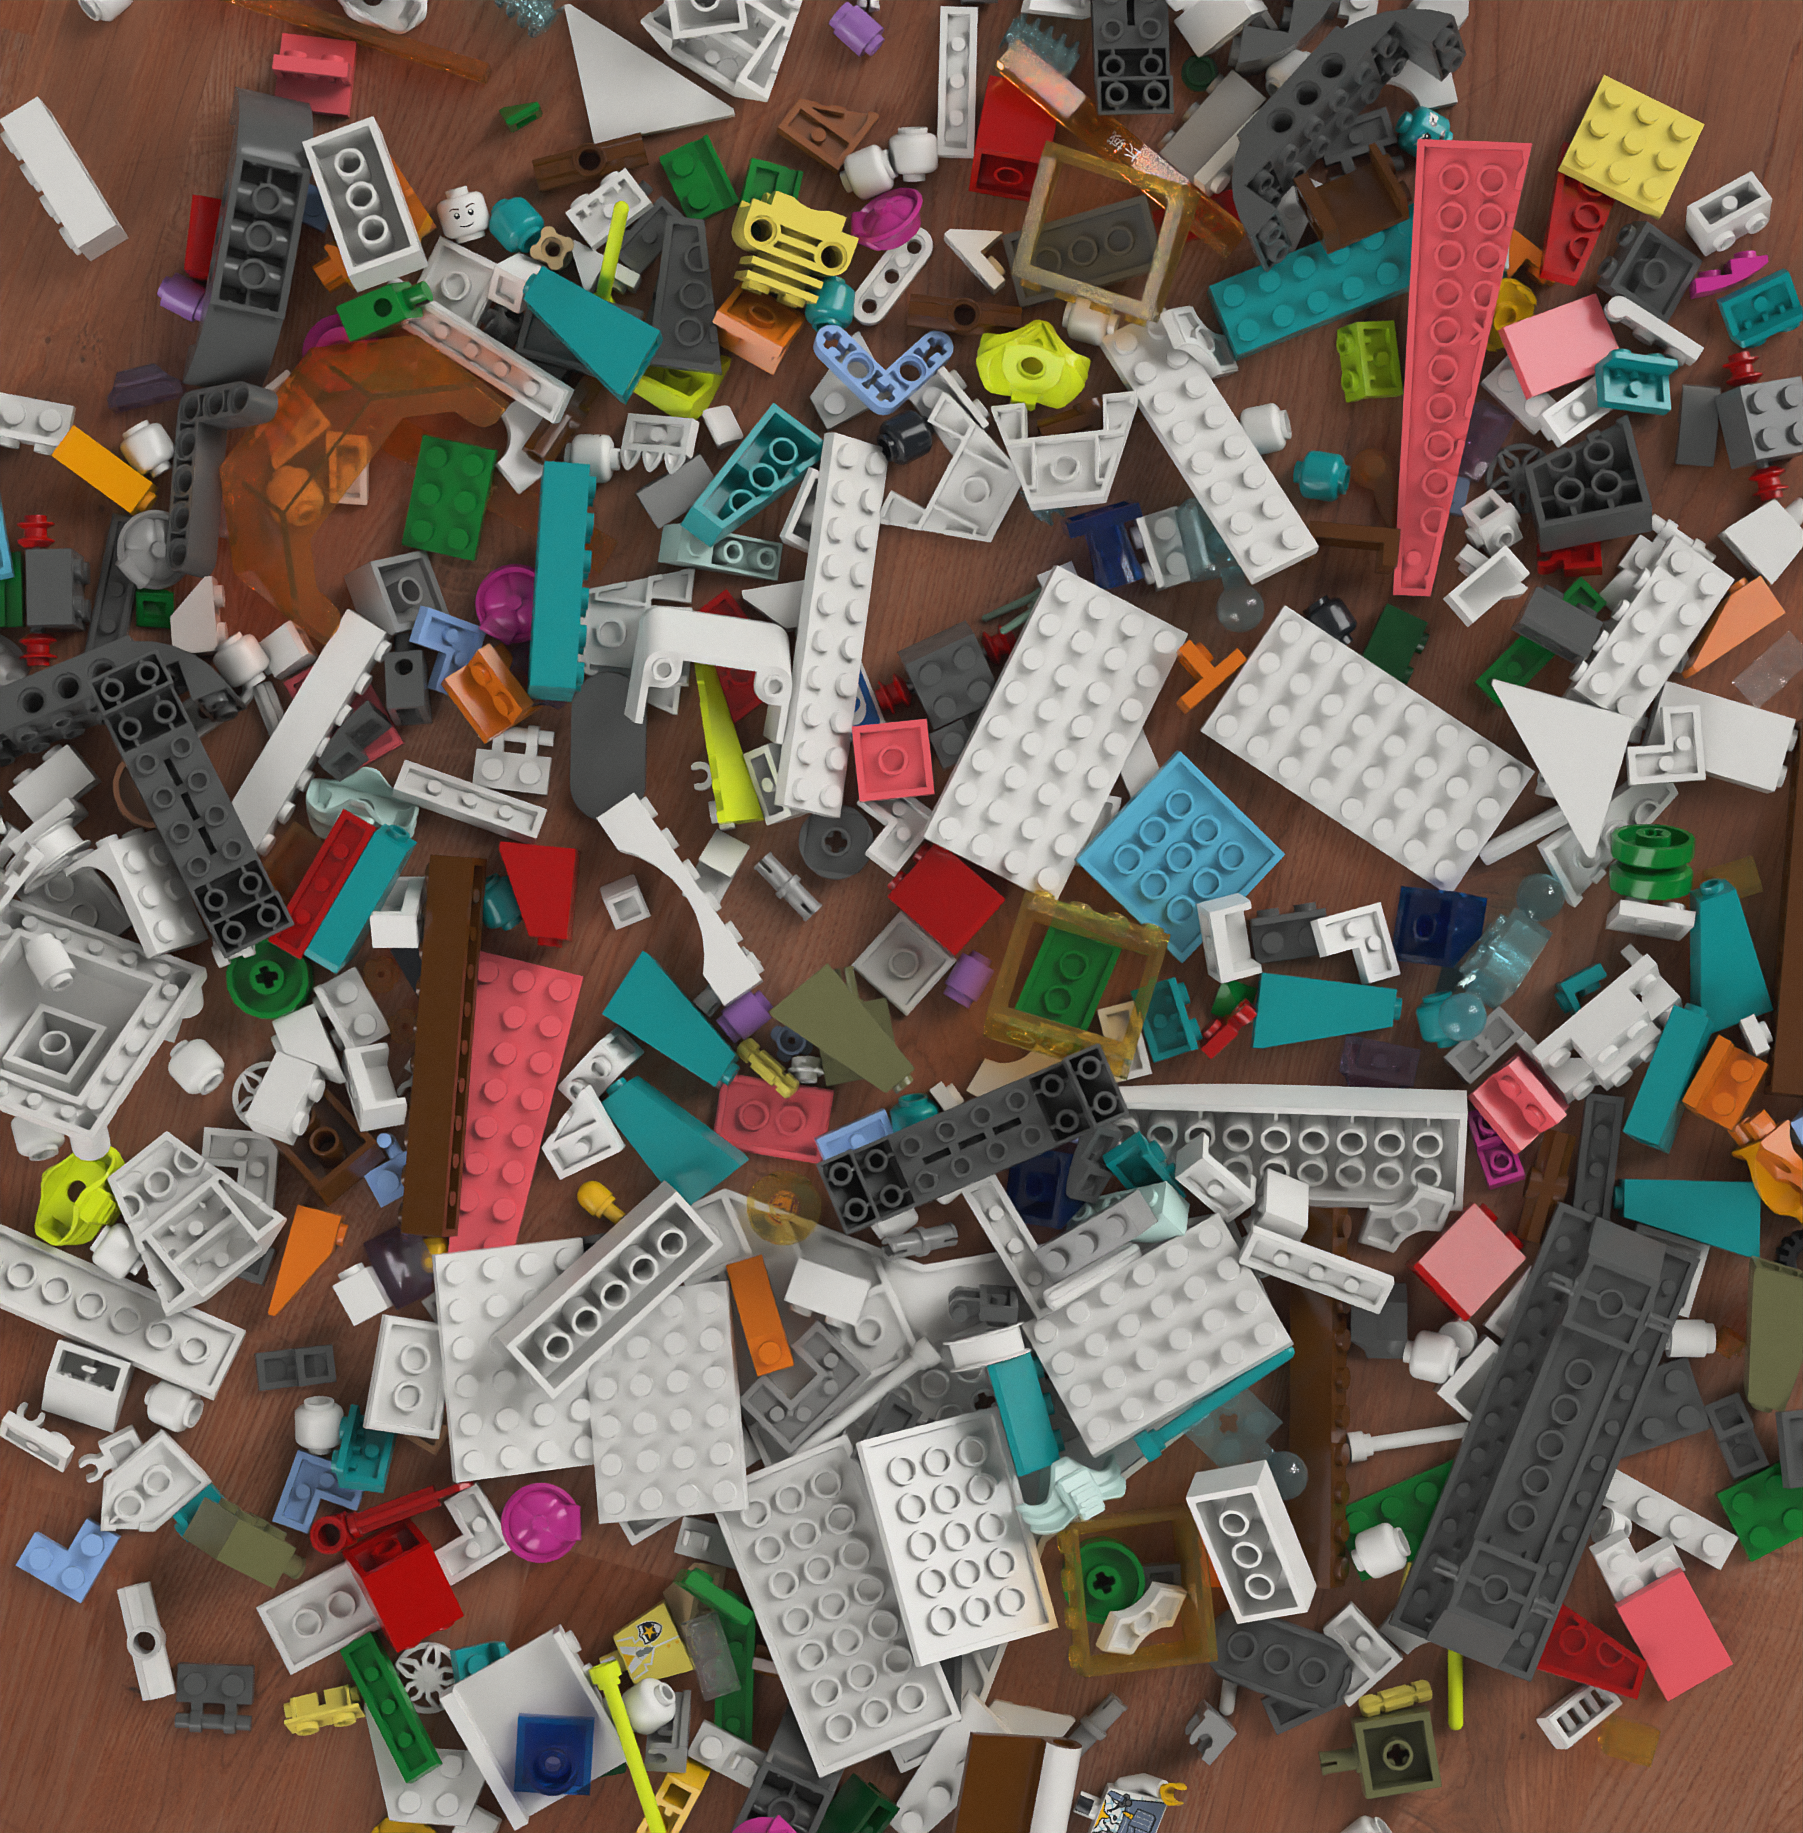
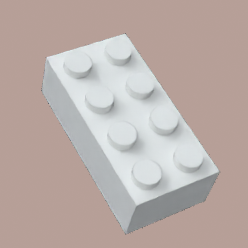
[0,96,128,261]
[302,116,428,292]
[1186,1460,1317,1624]

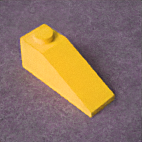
[635,1756,711,1833]

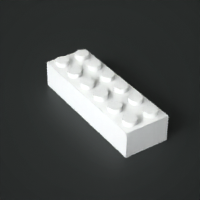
[495,1180,724,1400]

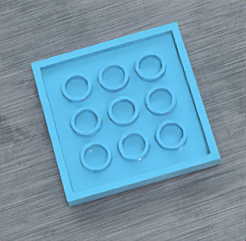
[1074,750,1285,963]

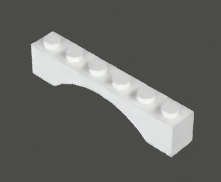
[597,793,764,1007]

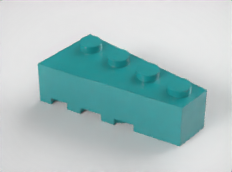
[680,403,824,548]

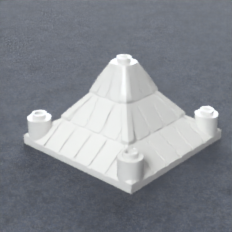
[0,899,207,1161]

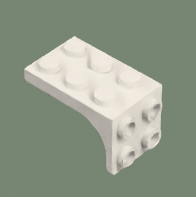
[63,827,209,959]

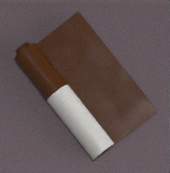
[952,1732,1082,1833]

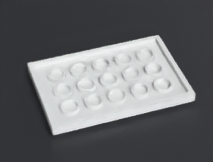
[1021,1212,1294,1458]
[432,1237,594,1483]
[587,1281,749,1524]
[855,1406,1059,1667]

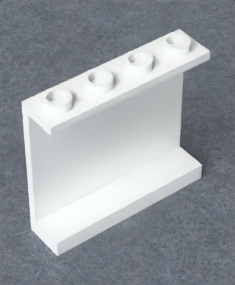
[439,1624,628,1831]

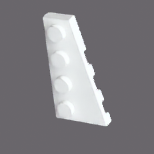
[890,1688,1013,1833]

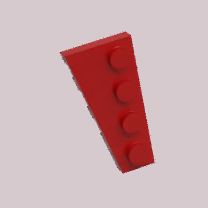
[1538,141,1616,287]

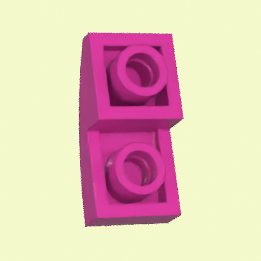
[1689,250,1768,299]
[1467,1110,1525,1190]

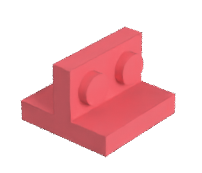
[272,33,358,118]
[852,719,935,802]
[1467,1049,1570,1155]

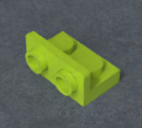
[1336,320,1404,403]

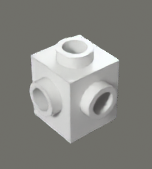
[1461,489,1523,557]

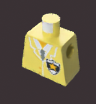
[599,1599,695,1685]

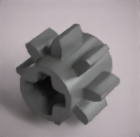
[480,303,525,350]

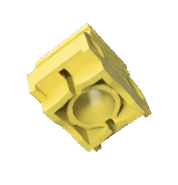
[731,191,859,309]

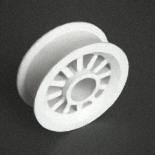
[5,817,91,893]
[943,1321,1031,1373]

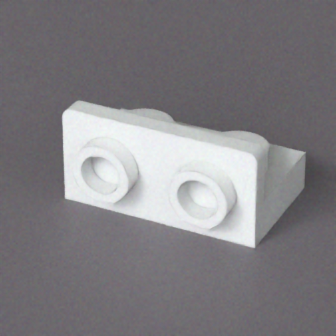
[566,168,654,250]
[909,366,990,456]
[0,392,76,456]
[1129,506,1200,592]
[312,967,393,1051]

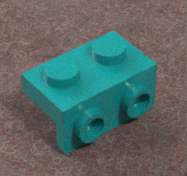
[1716,268,1803,348]
[1595,349,1679,416]
[1130,977,1202,1063]
[1102,1131,1187,1198]
[331,1404,398,1493]

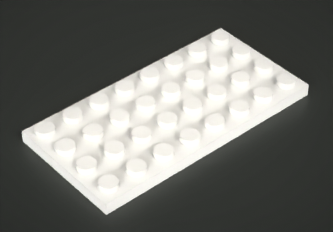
[921,565,1188,904]
[1200,605,1535,896]
[715,1434,962,1778]

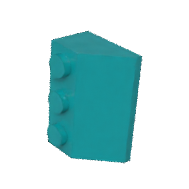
[987,1352,1066,1477]

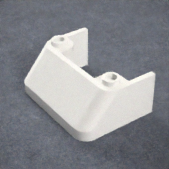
[624,606,792,745]

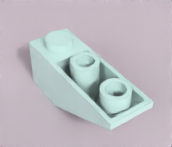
[658,523,783,581]
[1066,1181,1190,1243]

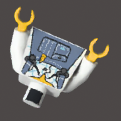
[1073,1773,1187,1833]

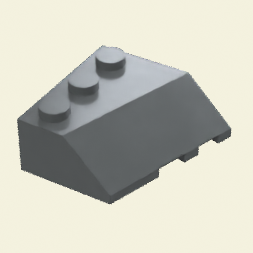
[1524,414,1652,553]

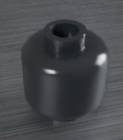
[876,410,934,465]
[1302,595,1357,645]

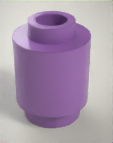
[829,2,885,57]
[157,273,206,322]
[943,950,995,1008]
[716,990,773,1043]

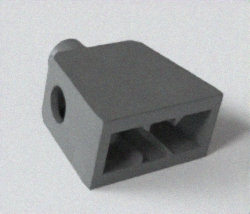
[384,633,433,727]

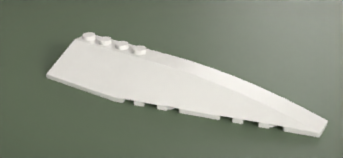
[1070,1084,1468,1211]

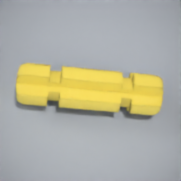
[736,1038,800,1098]
[1358,1680,1432,1717]

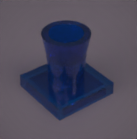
[1060,498,1145,590]
[514,1713,595,1796]

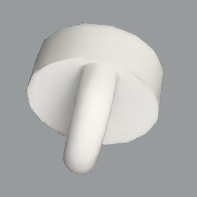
[1591,1508,1632,1543]

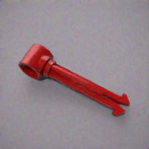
[310,1481,475,1555]

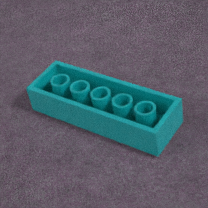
[1206,203,1414,361]
[527,461,596,702]

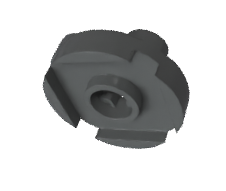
[799,805,874,880]

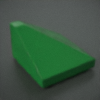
[498,101,543,133]
[136,588,174,629]
[1210,980,1257,1017]

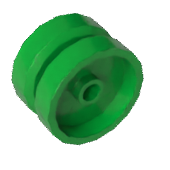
[1608,824,1696,900]
[226,937,315,1019]
[1060,1535,1146,1625]

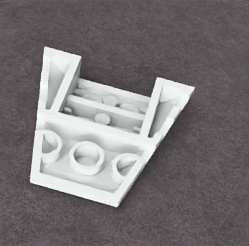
[640,0,803,102]
[107,1131,287,1316]

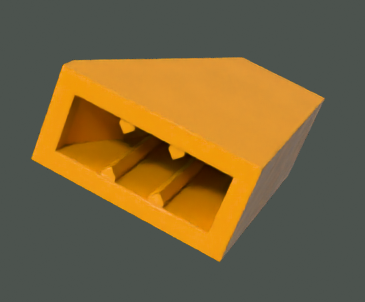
[51,425,158,516]

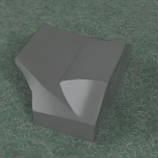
[1350,1283,1408,1359]

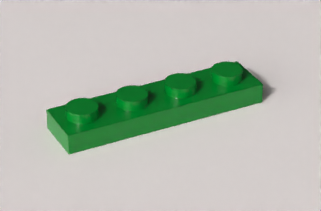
[1474,577,1607,709]
[714,1609,756,1744]
[340,1631,443,1784]

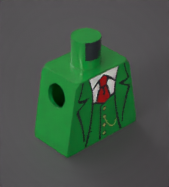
[336,281,433,342]

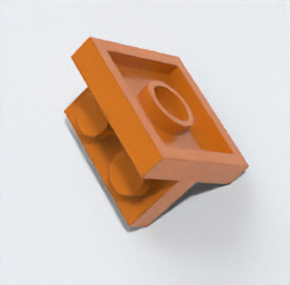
[712,281,806,376]
[1176,639,1247,715]
[441,643,546,744]
[1682,1035,1770,1132]

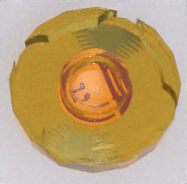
[747,1170,821,1245]

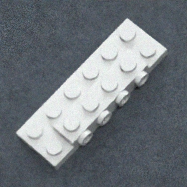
[1562,536,1735,732]

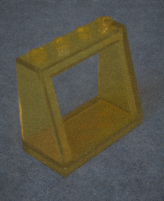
[1011,140,1201,327]
[983,890,1171,1080]
[1057,1503,1218,1677]

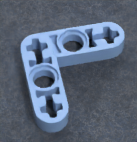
[813,325,954,415]

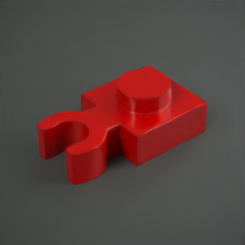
[1536,541,1602,577]
[1200,998,1257,1059]

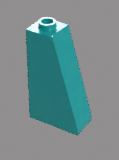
[523,266,663,405]
[304,824,418,974]
[1690,878,1773,1034]
[602,951,740,1089]
[1250,972,1402,1048]
[1623,1003,1714,1154]
[601,1075,749,1206]
[1612,1178,1761,1258]

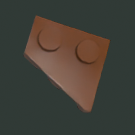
[776,99,880,175]

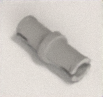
[753,851,822,922]
[881,1222,958,1261]
[1068,1692,1128,1758]

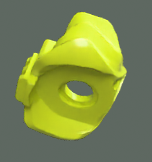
[976,320,1091,411]
[34,1146,125,1246]

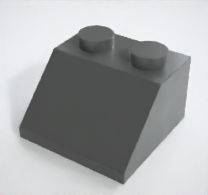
[1510,585,1603,665]

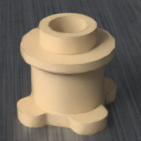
[530,226,574,271]

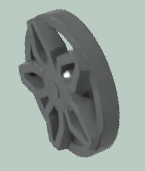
[1485,443,1546,514]

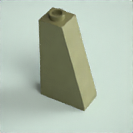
[769,963,915,1094]
[1743,1255,1803,1413]

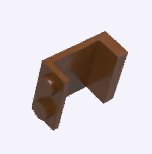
[1293,142,1412,255]

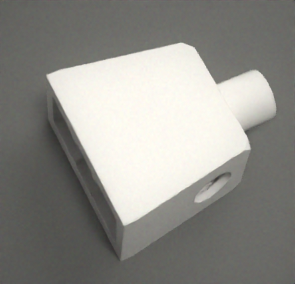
[1717,497,1803,586]

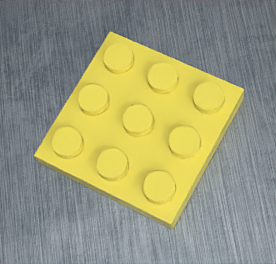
[1557,75,1705,220]

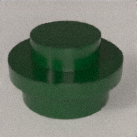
[1181,55,1218,92]

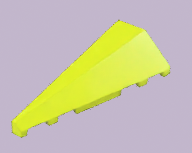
[633,355,731,420]
[694,662,765,825]

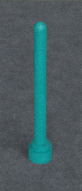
[1133,1346,1295,1463]

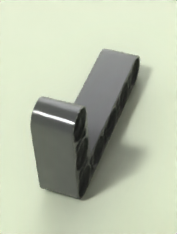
[165,381,278,578]

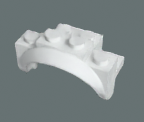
[1516,944,1683,1104]

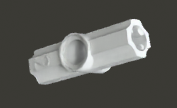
[117,1581,176,1701]

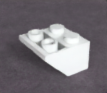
[41,1337,135,1433]

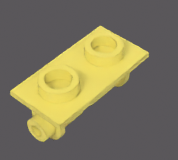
[283,1684,366,1736]

